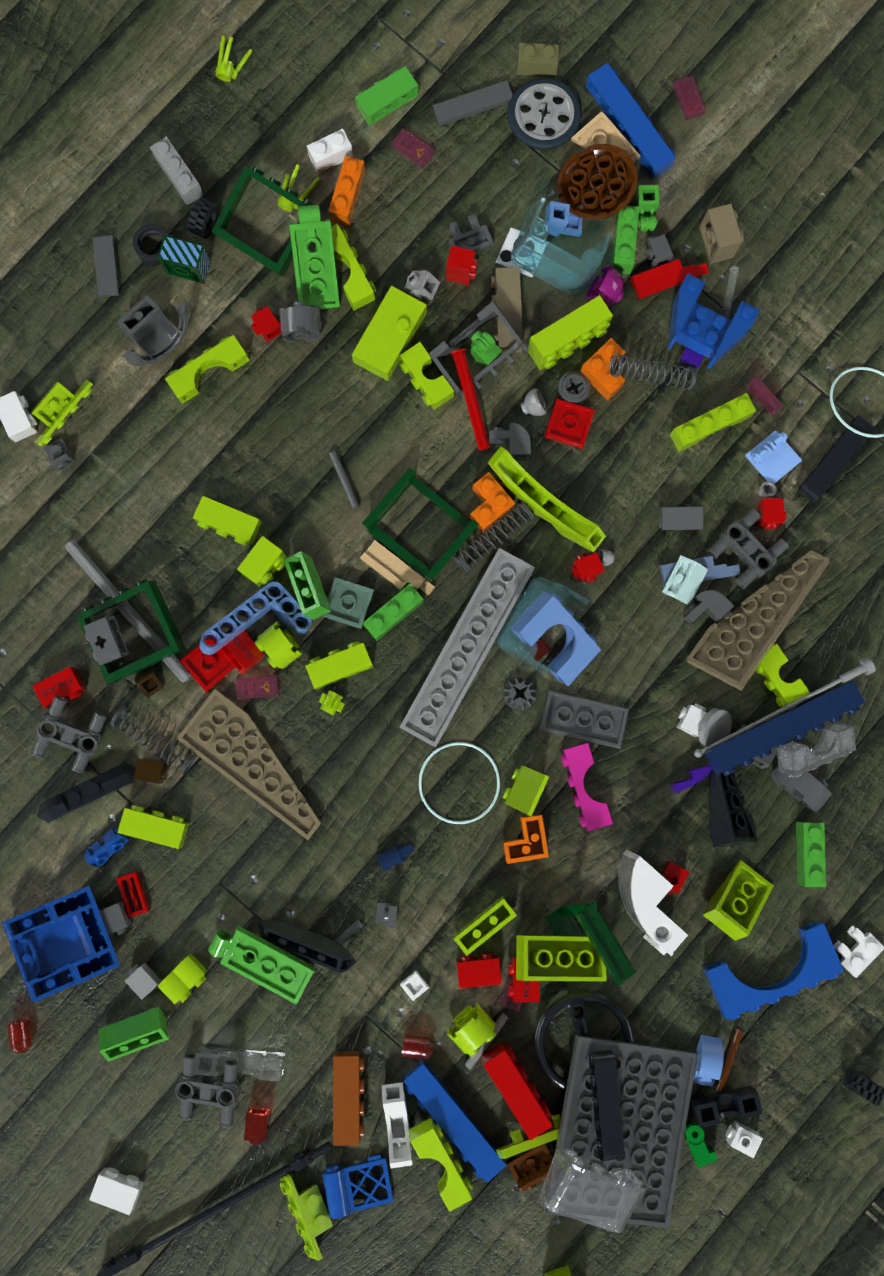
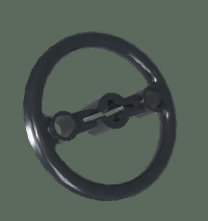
[535,991,634,1090]

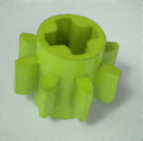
[318,690,345,715]

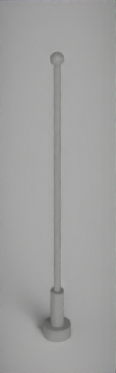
[694,657,876,758]

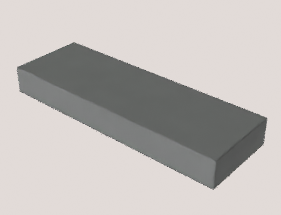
[92,235,120,298]

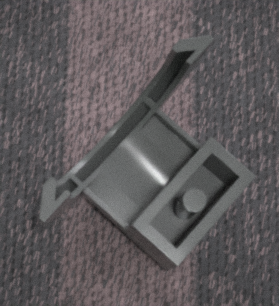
[117,295,191,366]

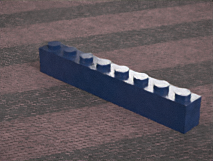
[705,681,865,776]

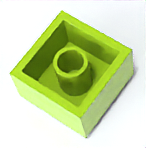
[237,536,287,589]

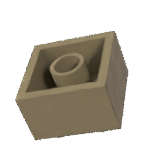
[699,204,744,264]

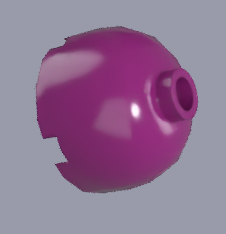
[586,265,624,307]

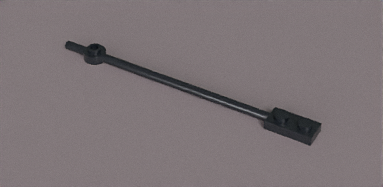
[97,1141,333,1276]

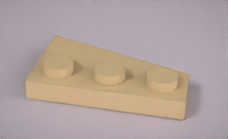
[571,111,640,163]

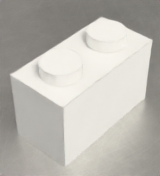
[307,129,353,174]
[0,391,38,442]
[89,1168,144,1215]

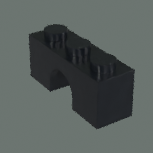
[690,1085,763,1128]

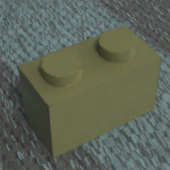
[517,43,559,77]

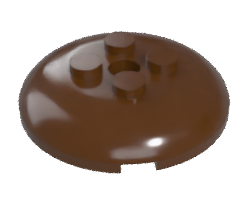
[557,144,638,220]

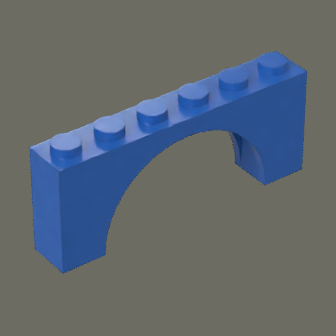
[702,920,844,1020]

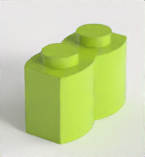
[158,953,208,1004]

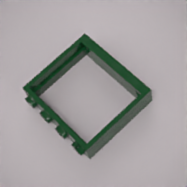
[211,166,315,276]
[76,579,186,684]

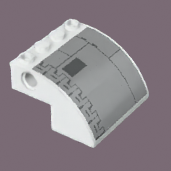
[618,850,688,956]

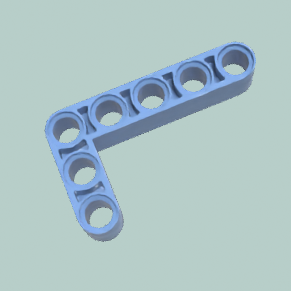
[199,582,312,655]

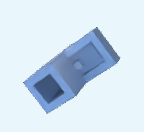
[544,201,583,237]
[693,1035,723,1086]

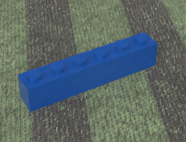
[586,63,676,179]
[403,1059,507,1183]

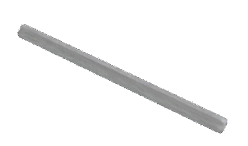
[65,540,191,683]

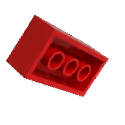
[482,1041,553,1141]

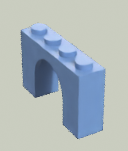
[510,591,601,686]

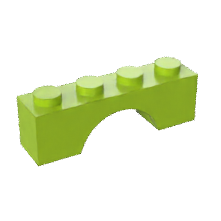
[331,223,376,310]
[165,335,250,404]
[670,393,756,452]
[408,1118,473,1212]

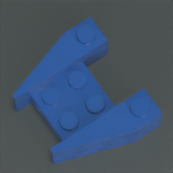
[668,274,760,369]

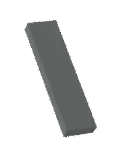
[433,80,513,126]

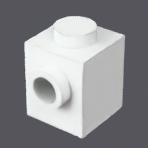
[677,703,706,737]
[725,1120,763,1158]

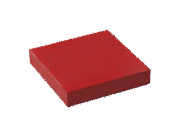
[544,398,595,449]
[180,639,236,692]

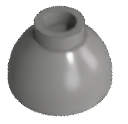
[521,388,547,416]

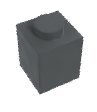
[99,901,133,936]

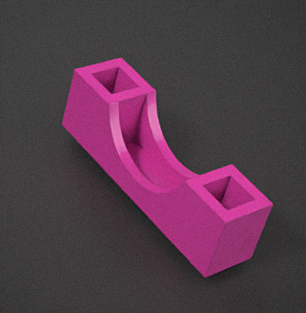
[560,743,613,831]

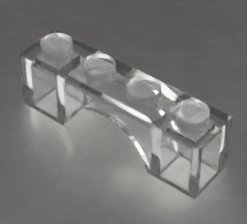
[777,722,856,777]
[194,1046,285,1081]

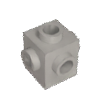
[404,269,440,301]

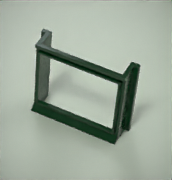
[362,468,479,582]
[544,900,637,986]

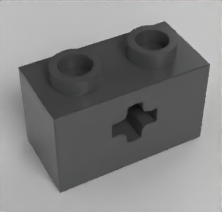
[83,615,130,666]

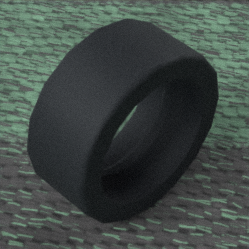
[133,224,170,266]

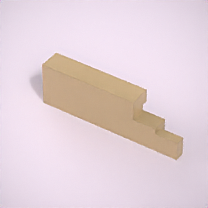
[360,540,435,595]

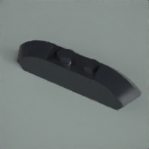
[37,763,135,823]
[259,920,356,973]

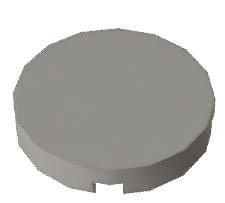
[698,708,732,748]

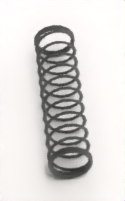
[610,354,697,390]
[454,502,534,573]
[110,706,196,775]

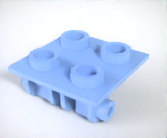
[745,430,802,484]

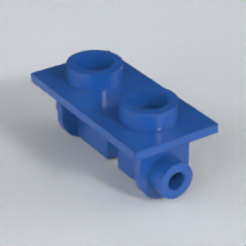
[84,827,129,867]

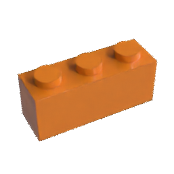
[328,156,366,227]

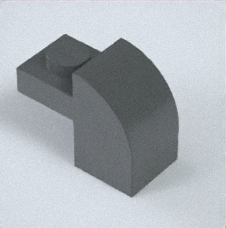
[489,422,531,459]
[684,590,734,624]

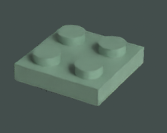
[322,577,374,629]

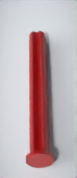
[450,348,490,450]

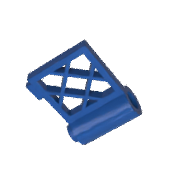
[322,1154,393,1219]

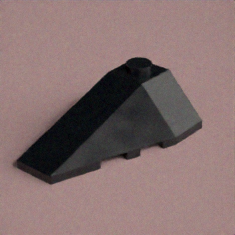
[709,769,758,847]

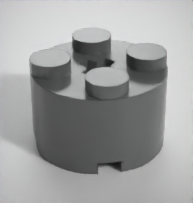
[279,302,322,343]

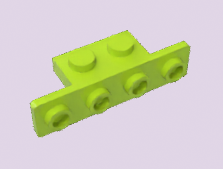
[31,380,93,446]
[280,1175,333,1261]

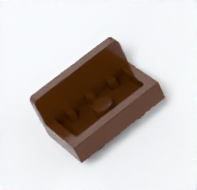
[506,1144,554,1192]

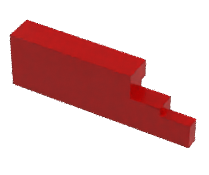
[630,259,709,300]

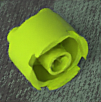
[255,621,303,669]
[446,1003,496,1057]

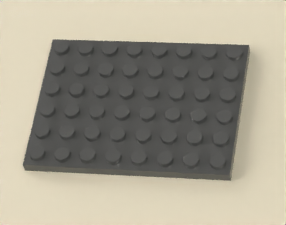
[545,1034,698,1228]

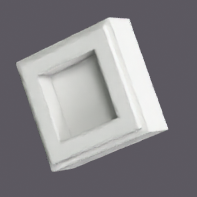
[400,970,429,1001]

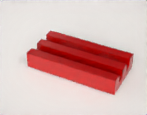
[116,871,150,918]

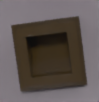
[134,667,164,698]

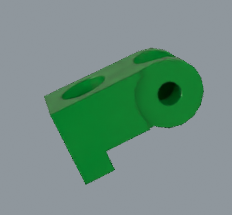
[684,1121,718,1168]

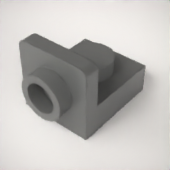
[44,438,75,471]
[376,902,398,928]

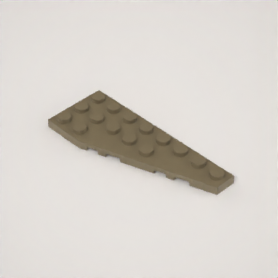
[687,551,829,691]
[176,689,321,840]

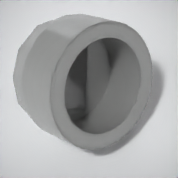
[758,482,777,498]
[599,549,615,566]

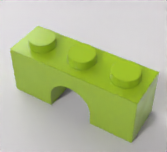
[399,342,454,410]
[755,644,810,710]

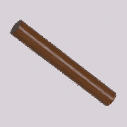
[715,1027,744,1092]

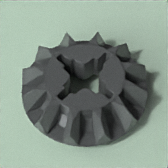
[558,371,590,403]
[503,677,536,710]

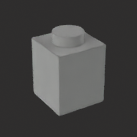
[125,963,162,1000]

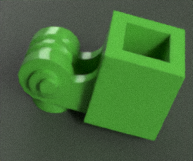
[635,185,659,232]
[470,330,503,368]

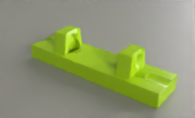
[496,1114,561,1159]

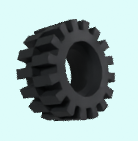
[188,197,220,239]
[843,1069,884,1106]

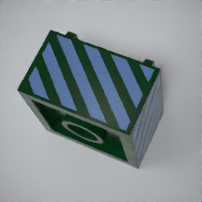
[158,235,211,284]

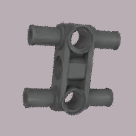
[707,509,789,589]
[31,696,107,773]
[175,1053,242,1128]

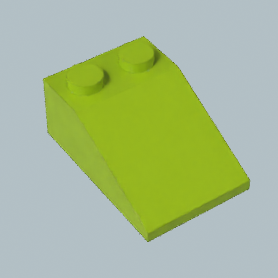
[502,765,549,816]
[702,860,774,941]

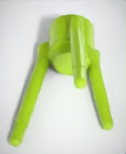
[215,35,253,82]
[277,164,320,212]

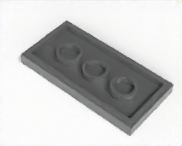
[539,690,629,749]

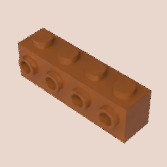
[333,1051,364,1146]

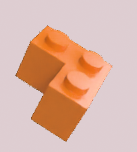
[580,338,626,401]
[470,472,515,533]
[502,814,549,864]

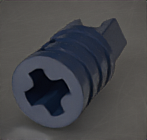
[376,843,415,872]

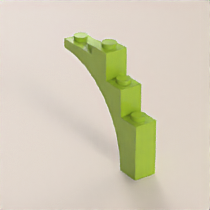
[488,447,606,552]

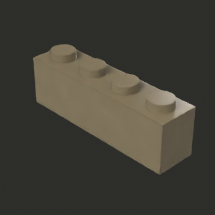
[491,267,523,353]

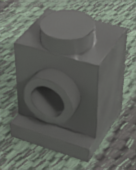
[645,234,673,269]

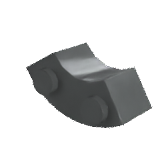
[770,756,832,814]

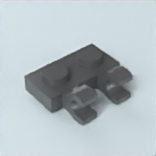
[449,214,493,253]

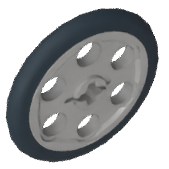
[507,78,582,150]

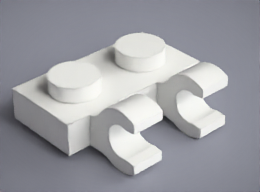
[833,925,884,978]

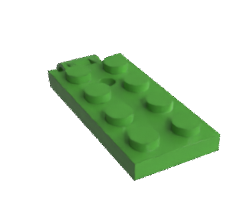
[289,205,340,309]
[208,926,316,1005]

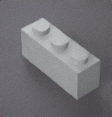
[150,136,204,206]

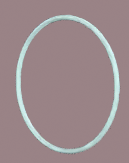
[830,367,884,438]
[419,742,500,824]

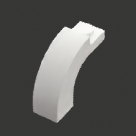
[382,1082,412,1168]

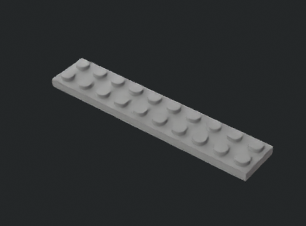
[399,548,535,748]

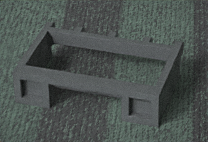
[429,301,529,401]

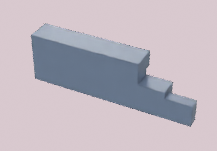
[659,556,740,588]

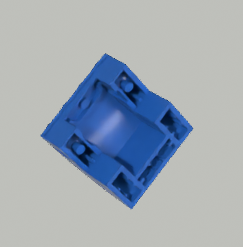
[2,886,120,1002]

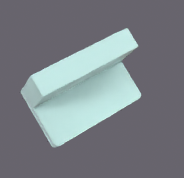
[662,556,708,605]

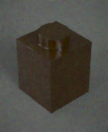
[134,758,169,784]

